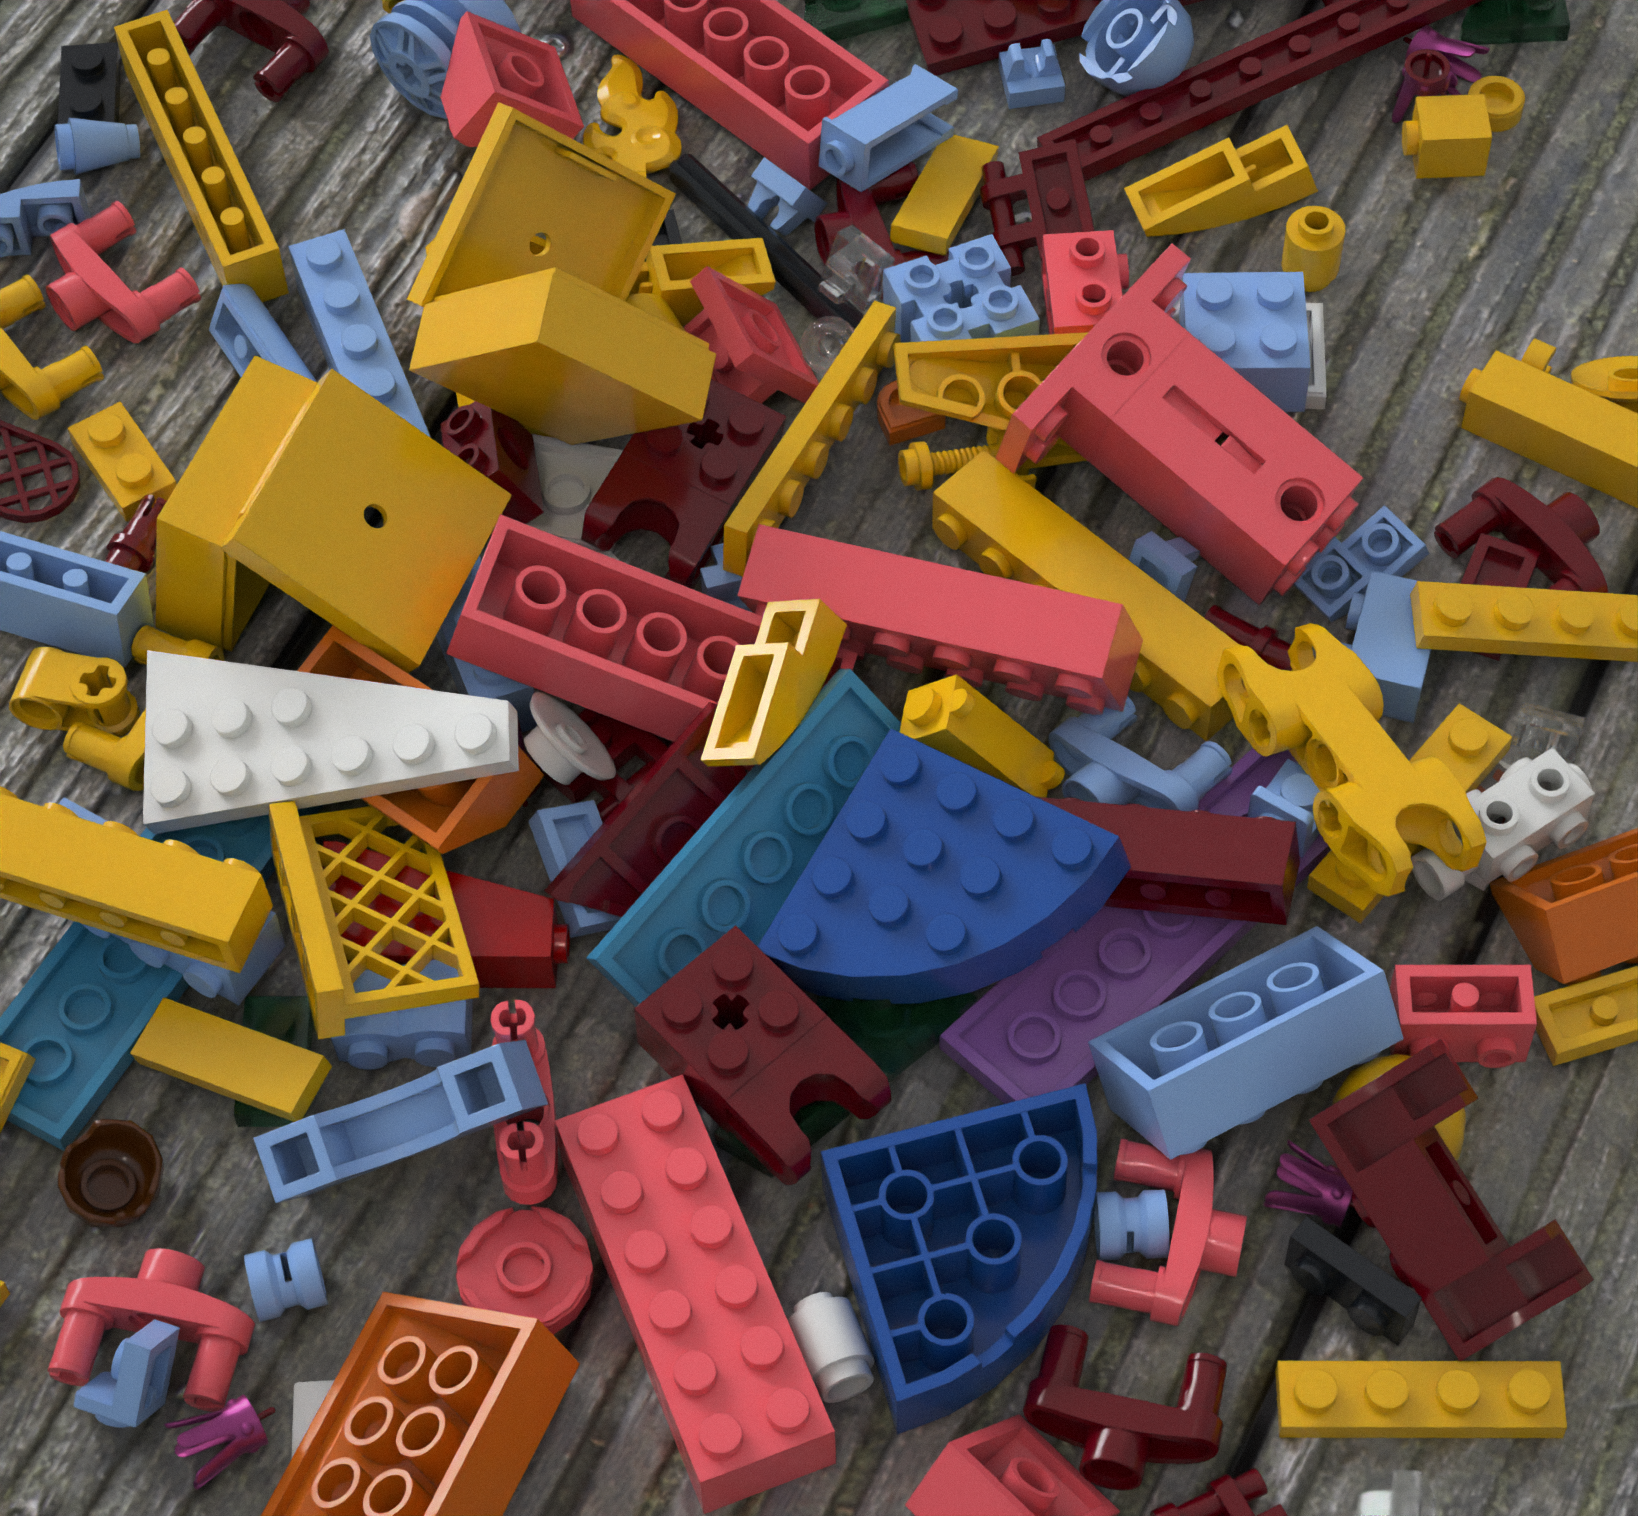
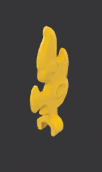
[583,54,682,178]

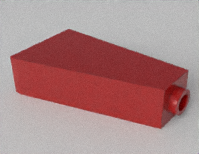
[322,841,570,988]

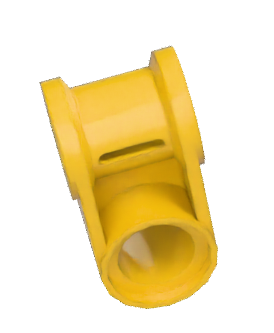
[9,647,140,737]

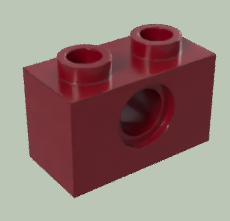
[441,401,544,538]

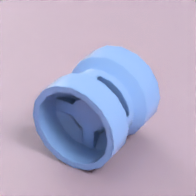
[1094,1189,1169,1261]
[244,1238,328,1322]

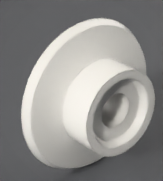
[524,692,616,785]

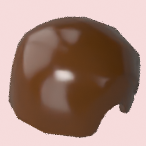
[58,1119,164,1227]

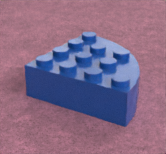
[757,729,1131,1004]
[821,1083,1097,1435]

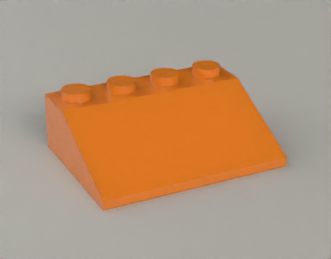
[261,1292,580,1516]

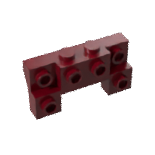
[1309,1039,1594,1361]

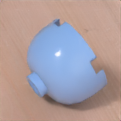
[1079,0,1194,97]

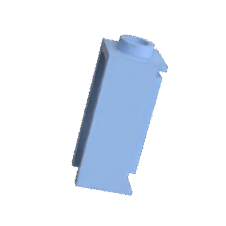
[818,64,958,192]

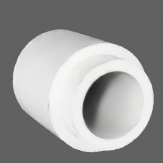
[788,1292,874,1403]

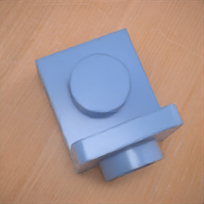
[1247,758,1320,858]
[73,1319,180,1428]

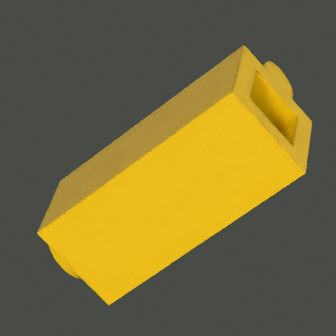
[899,674,1065,797]

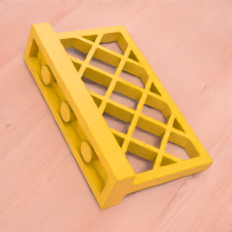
[269,801,479,1039]

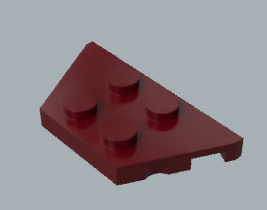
[544,702,747,917]

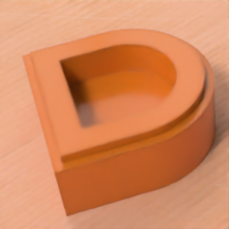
[877,380,946,446]

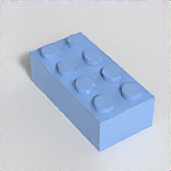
[1088,926,1404,1160]

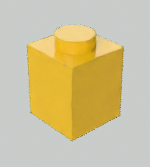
[1402,94,1492,179]

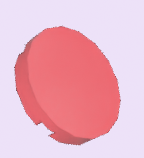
[456,1206,594,1335]

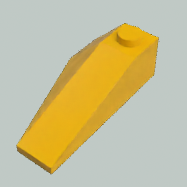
[893,332,1088,447]

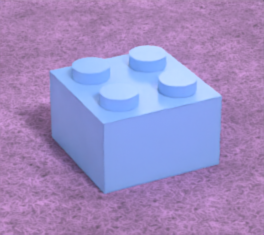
[1179,272,1311,412]

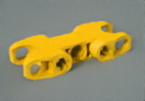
[1216,623,1487,897]

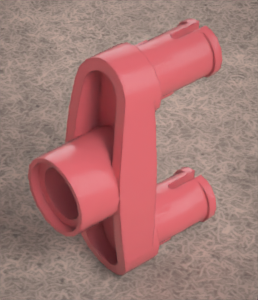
[46,201,201,343]
[490,1000,558,1205]
[1089,1138,1247,1326]
[48,1248,255,1412]

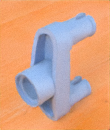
[1049,696,1232,811]

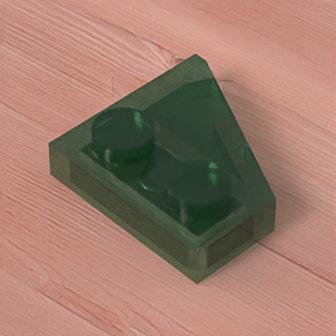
[1459,0,1570,45]

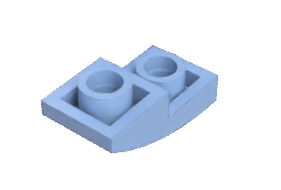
[0,179,91,258]
[1294,505,1429,622]

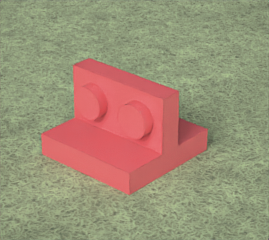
[683,266,819,404]

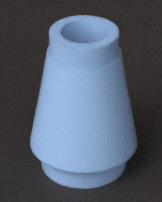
[55,118,140,175]

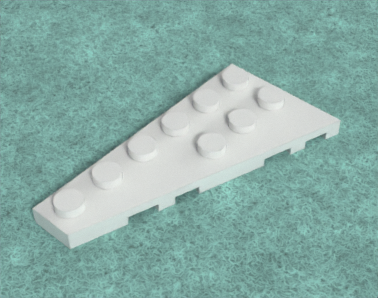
[143,650,519,834]

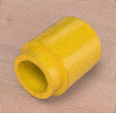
[1281,206,1346,292]

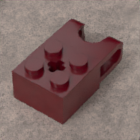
[581,379,786,589]
[634,925,892,1185]

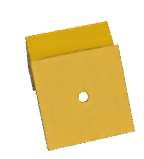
[407,102,716,445]
[155,355,512,674]

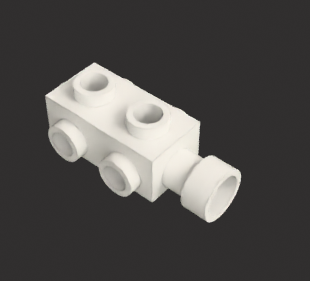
[1411,747,1595,901]

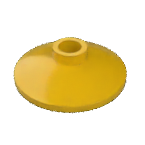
[1571,356,1638,413]

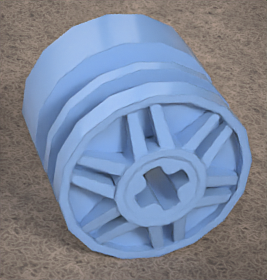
[370,0,521,119]

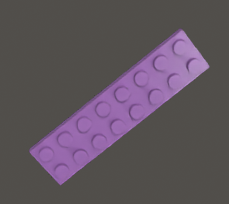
[939,748,1331,1104]

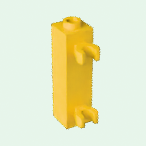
[1459,338,1638,508]

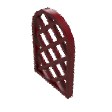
[0,420,81,523]

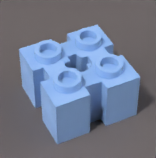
[883,234,1040,343]

